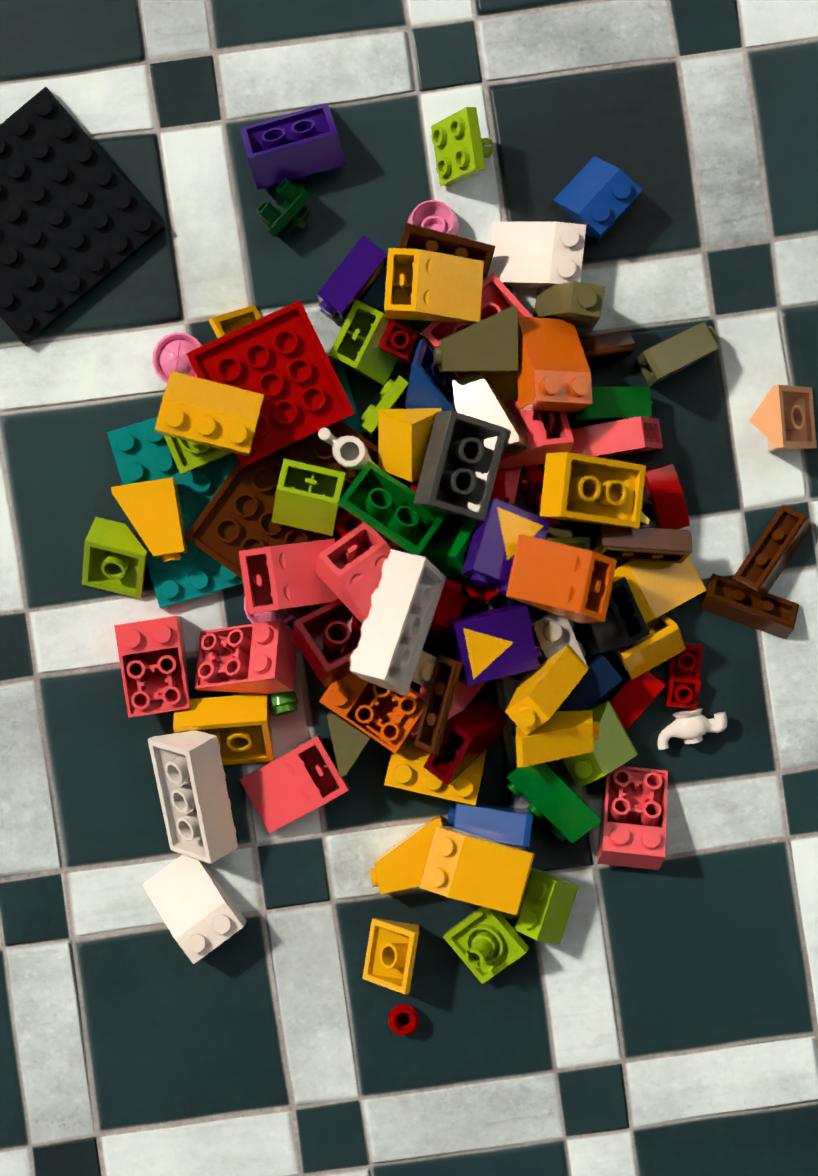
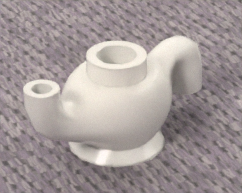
[318,428,379,470]
[657,708,728,750]

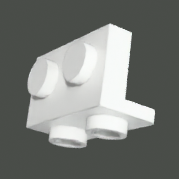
[532,612,587,665]

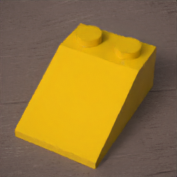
[539,452,646,528]
[613,556,706,623]
[419,826,535,915]

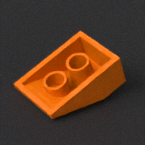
[517,316,593,413]

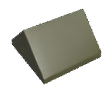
[327,711,370,777]

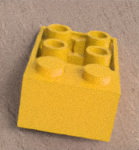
[384,248,484,323]

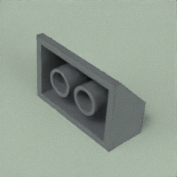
[413,410,508,521]

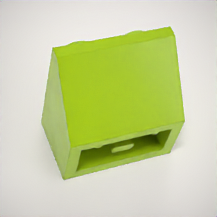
[328,299,398,387]
[272,459,347,536]
[499,867,579,944]

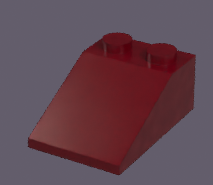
[292,598,362,687]

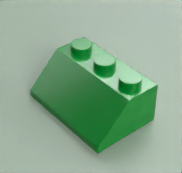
[337,461,447,556]
[505,763,602,843]

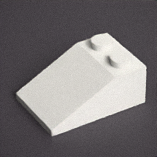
[486,222,586,289]
[142,854,247,964]

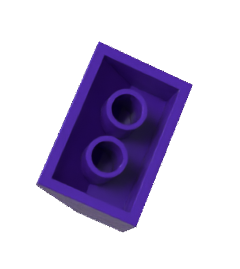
[240,103,346,190]

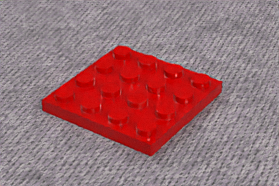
[186,300,355,468]

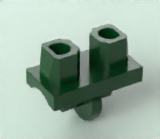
[256,178,312,237]

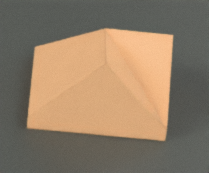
[749,385,817,452]

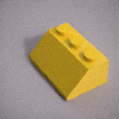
[155,371,264,456]
[173,694,274,765]
[384,733,487,806]

